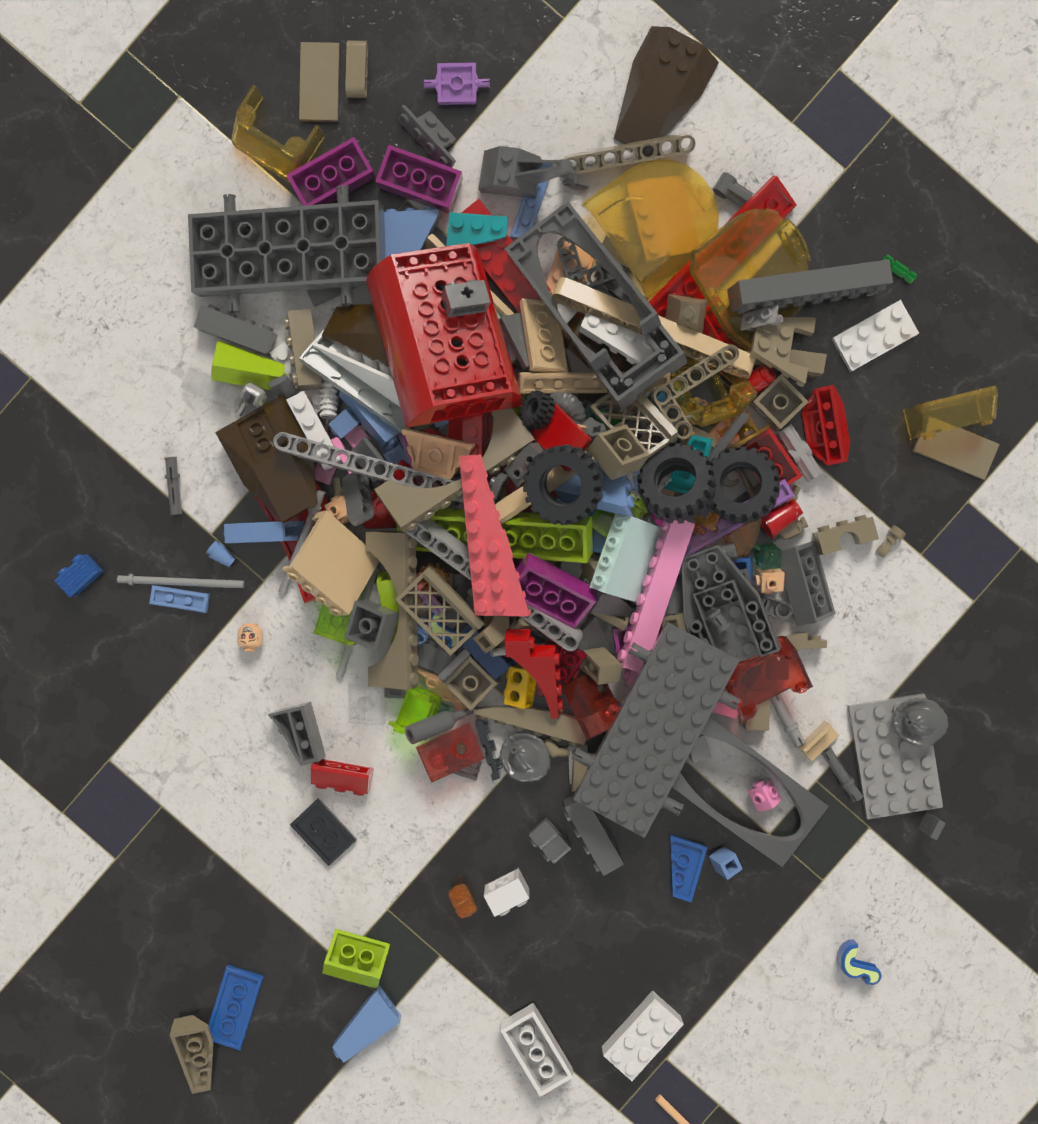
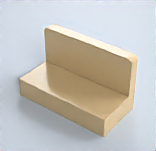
[798,721,840,761]

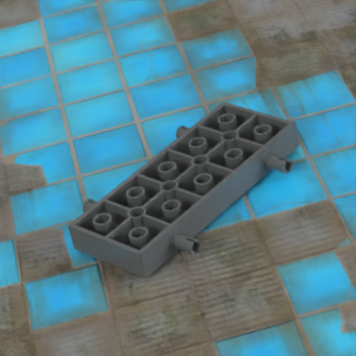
[188,185,386,313]
[571,621,740,838]

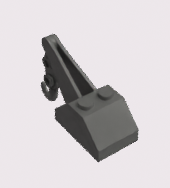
[478,146,590,199]

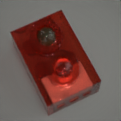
[562,674,619,740]
[416,721,485,783]

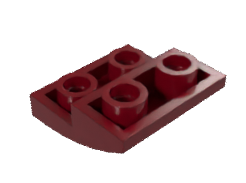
[545,638,587,685]

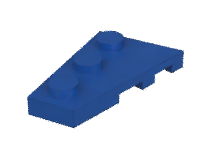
[670,835,707,903]

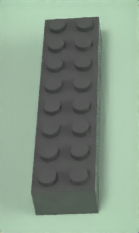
[727,259,893,315]

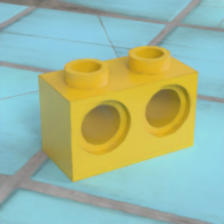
[504,664,536,709]

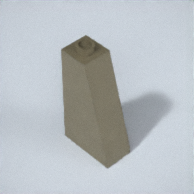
[746,347,827,379]

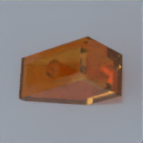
[723,518,762,557]

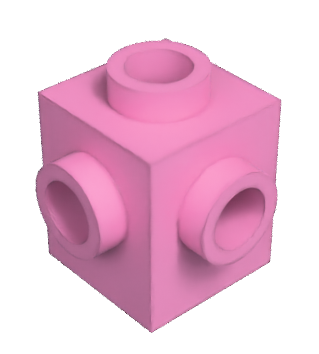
[748,779,782,812]

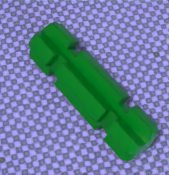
[883,255,917,284]

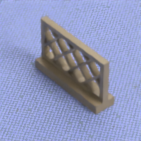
[590,392,678,458]
[395,565,485,656]

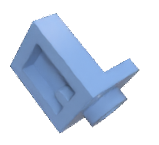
[381,441,410,465]

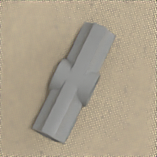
[776,424,823,482]

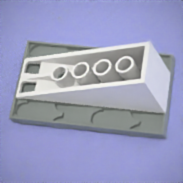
[299,330,411,433]

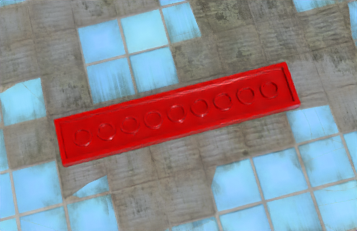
[649,175,797,318]

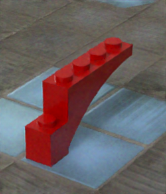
[505,629,563,719]

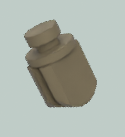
[779,516,809,540]

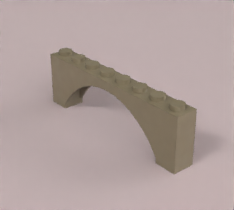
[374,408,535,533]
[366,531,419,690]

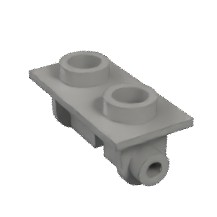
[740,305,783,331]

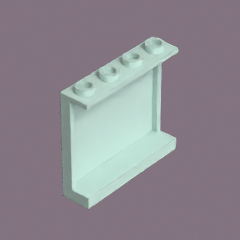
[590,513,663,602]

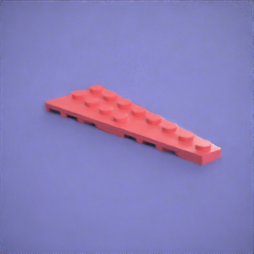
[459,454,531,616]

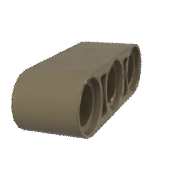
[345,40,368,98]

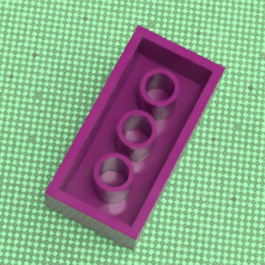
[286,137,376,206]
[375,145,463,214]
[516,552,596,629]

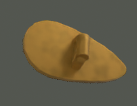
[726,421,771,451]

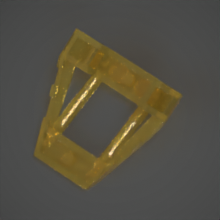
[670,355,757,427]

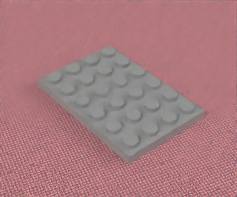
[847,693,943,819]

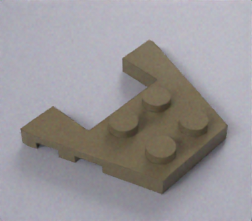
[750,317,816,387]

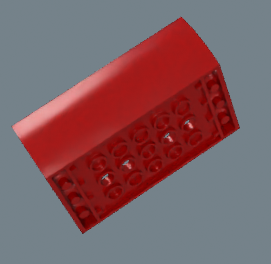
[366,243,522,428]

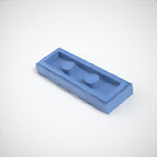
[149,585,210,613]

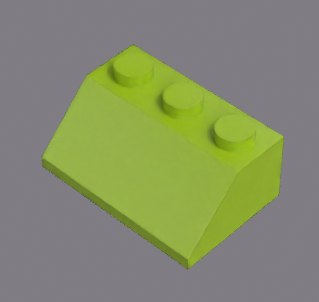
[322,929,390,989]

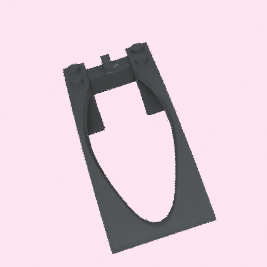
[504,201,688,410]
[672,716,829,867]

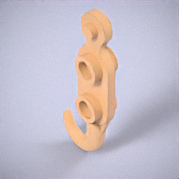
[418,666,467,711]

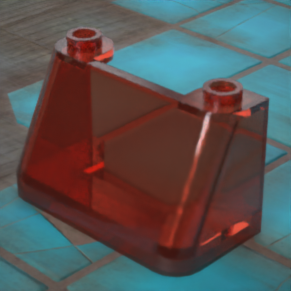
[725,636,813,722]

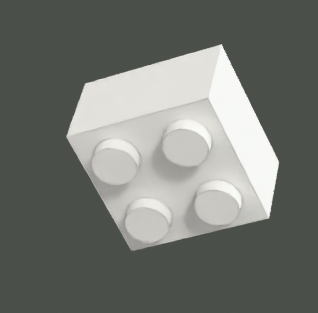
[484,868,529,917]

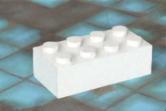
[602,991,684,1081]
[500,1003,573,1097]

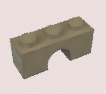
[813,514,879,555]

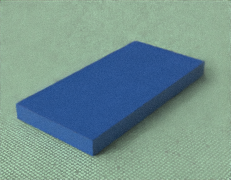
[208,965,264,1050]

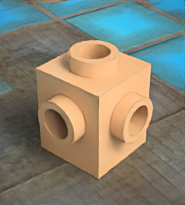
[325,495,350,524]
[753,565,785,594]

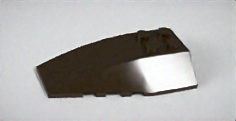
[614,26,719,155]
[322,304,389,367]

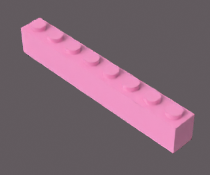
[617,519,695,672]

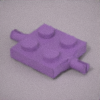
[424,63,490,105]

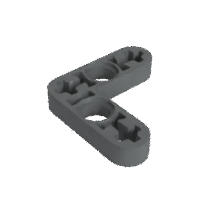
[557,237,623,288]

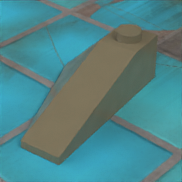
[170,1015,214,1094]

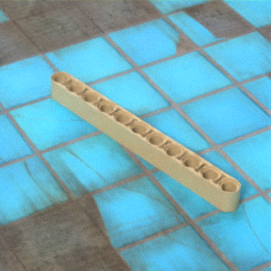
[552,277,756,379]

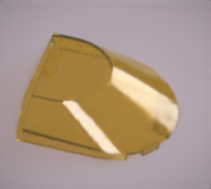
[581,159,719,300]
[690,209,811,351]

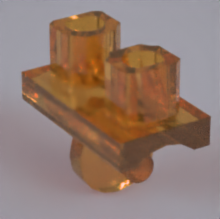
[689,508,721,537]

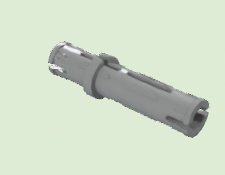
[770,690,806,747]

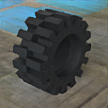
[519,390,555,429]

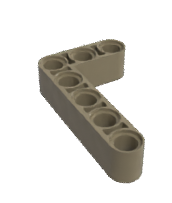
[651,345,739,441]

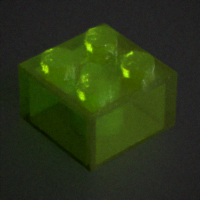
[313,604,357,645]

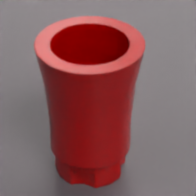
[731,364,776,404]
[758,499,803,539]

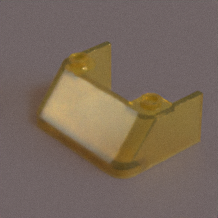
[231,85,324,182]
[903,385,998,440]

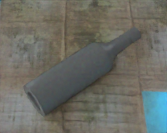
[405,708,473,744]

